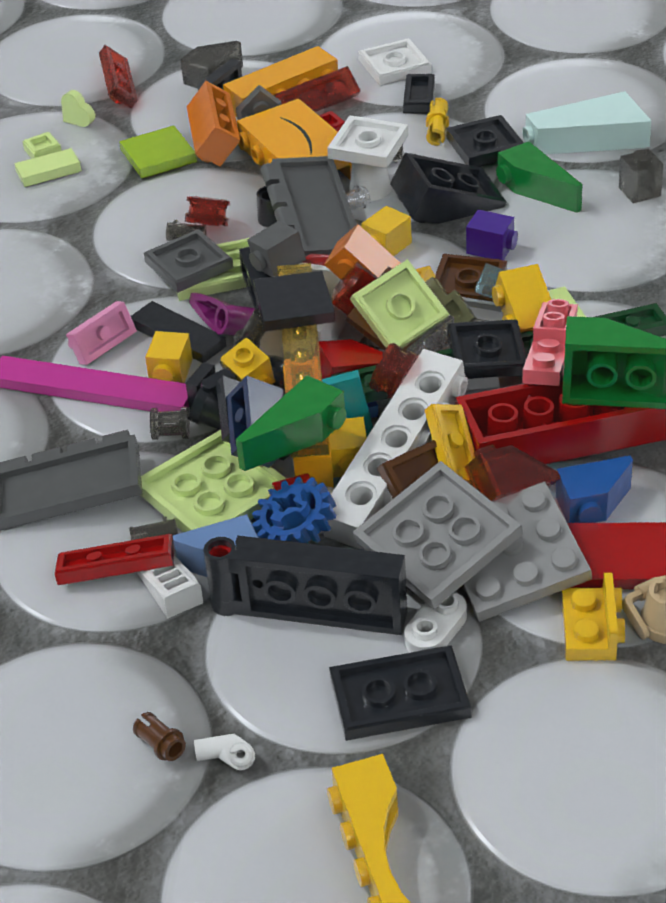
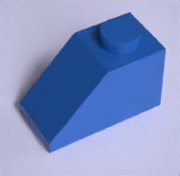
[556,455,633,523]

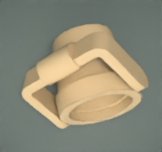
[622,575,666,644]

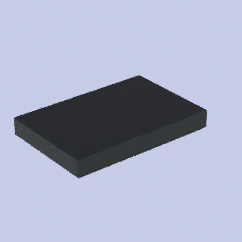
[329,645,472,741]

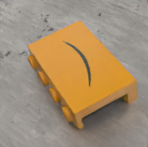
[237,99,352,180]

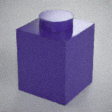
[466,210,518,260]

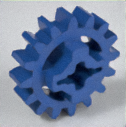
[252,477,337,543]

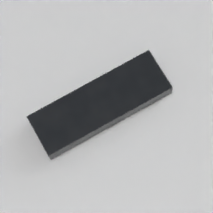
[131,301,227,363]

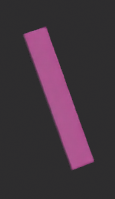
[0,355,189,417]

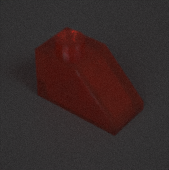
[464,445,561,501]

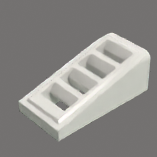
[137,555,203,619]

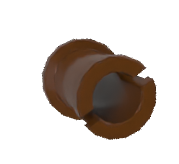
[133,712,186,761]

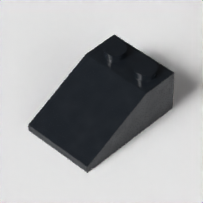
[390,152,507,224]

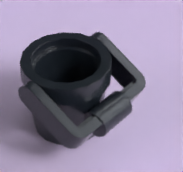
[188,367,237,430]

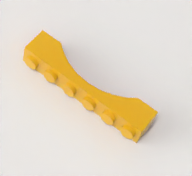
[327,754,410,903]

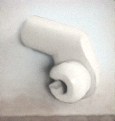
[194,734,255,770]

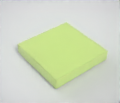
[350,259,450,355]

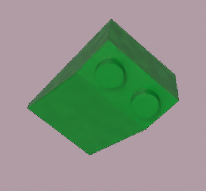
[562,316,666,409]

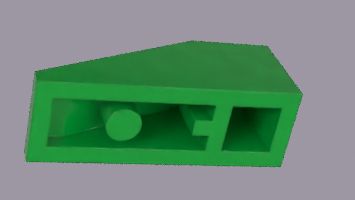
[496,141,583,213]
[236,375,346,471]

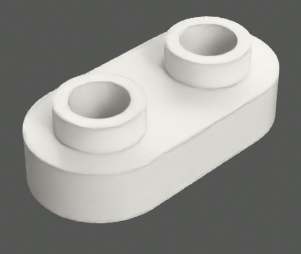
[404,592,467,653]

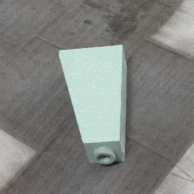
[522,91,652,154]

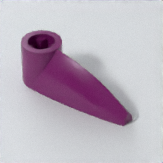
[189,293,258,338]

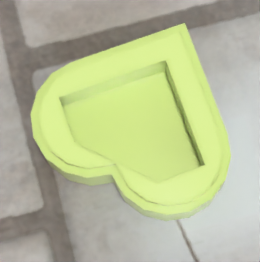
[61,90,95,127]

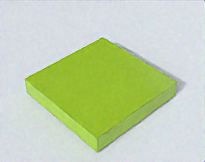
[119,125,197,179]

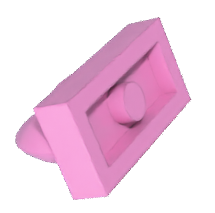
[66,301,137,365]

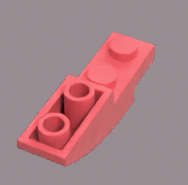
[522,299,578,386]

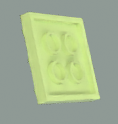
[140,430,286,532]

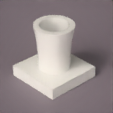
[327,115,408,201]

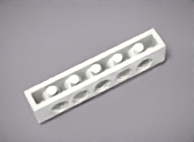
[323,349,468,550]

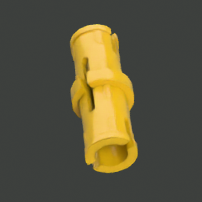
[426,98,449,146]

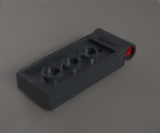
[203,535,407,635]

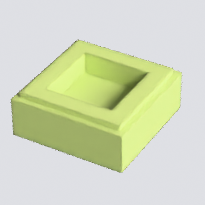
[22,132,62,159]

